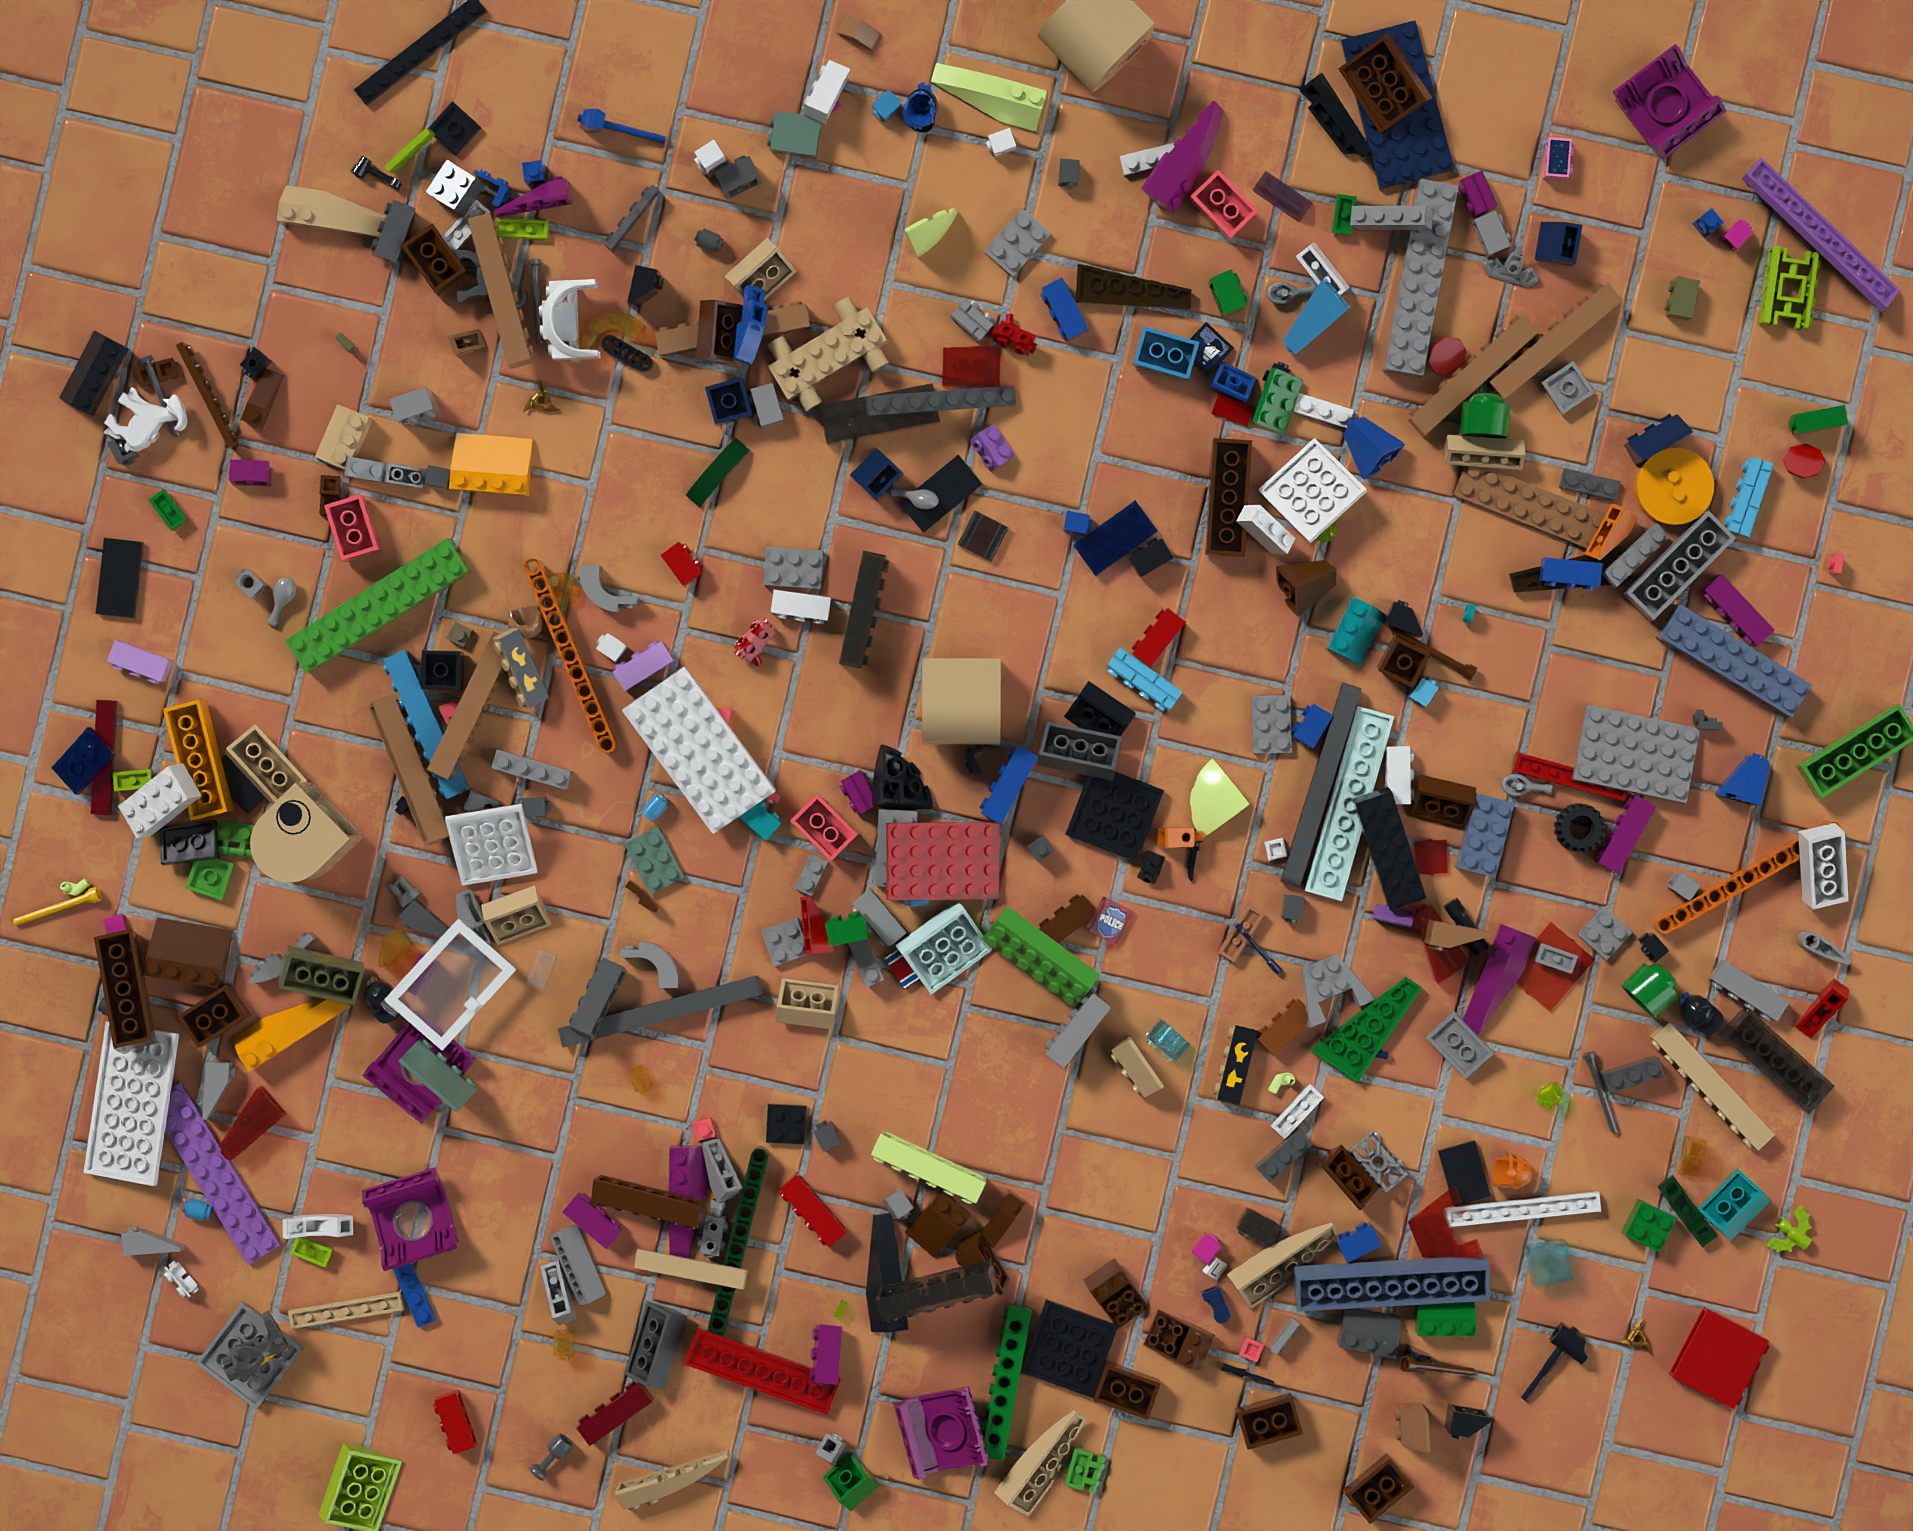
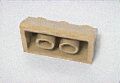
[725,238,797,301]
[315,404,373,470]
[481,885,551,945]
[776,978,839,1029]
[1110,1036,1164,1098]

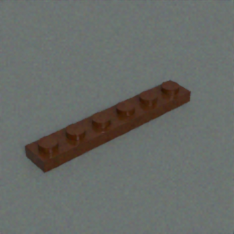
[176,342,239,450]

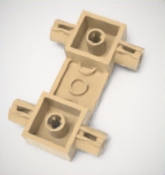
[767,297,889,412]

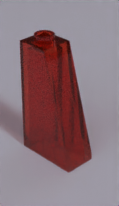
[1414,904,1470,984]
[219,1085,287,1161]

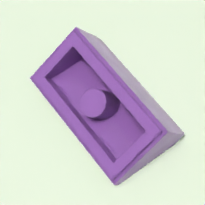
[1372,904,1413,927]

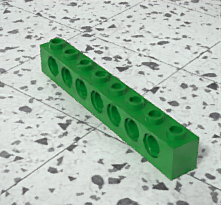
[982,1303,1032,1461]

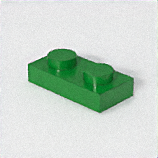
[1332,194,1357,236]
[149,489,188,531]

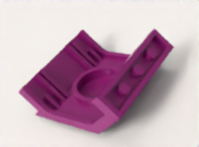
[1613,44,1726,159]
[894,1386,988,1480]

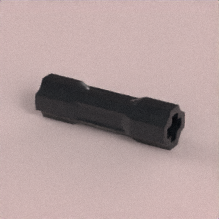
[1443,898,1489,955]

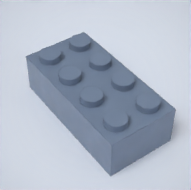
[1455,793,1515,877]

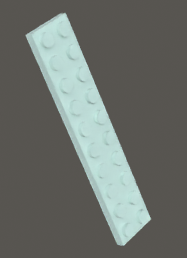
[1304,706,1394,901]

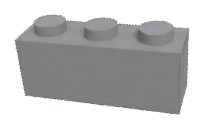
[852,888,907,947]

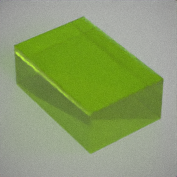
[833,1299,847,1319]

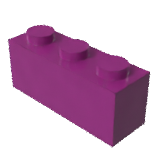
[562,1192,623,1249]
[809,1324,842,1386]

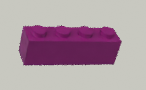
[1701,574,1775,646]
[1595,795,1656,874]

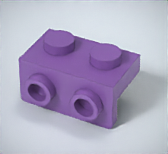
[970,424,1015,472]

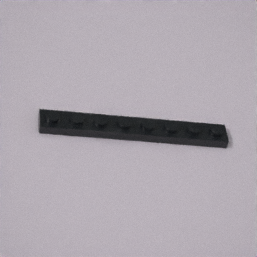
[354,0,487,106]

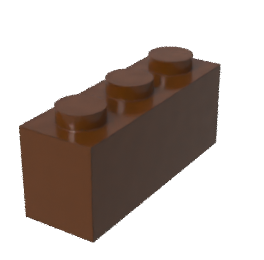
[1038,894,1097,944]

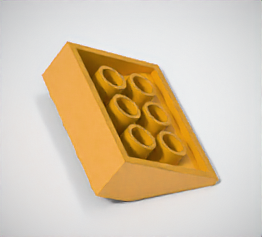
[449,433,533,496]

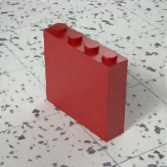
[1669,1306,1769,1409]

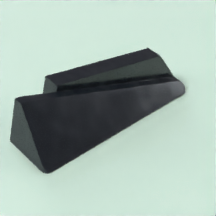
[1300,73,1372,158]

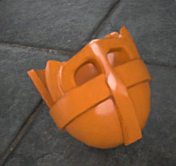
[1492,1151,1535,1189]

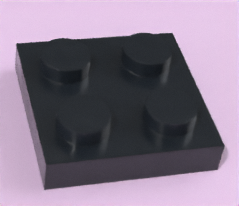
[766,1103,806,1144]

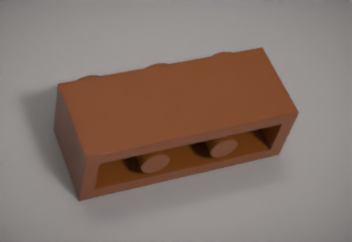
[1256,999,1308,1056]

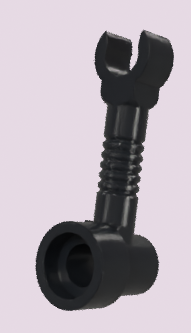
[350,156,402,190]

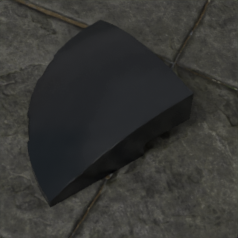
[872,744,933,809]

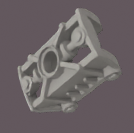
[1348,1131,1408,1193]

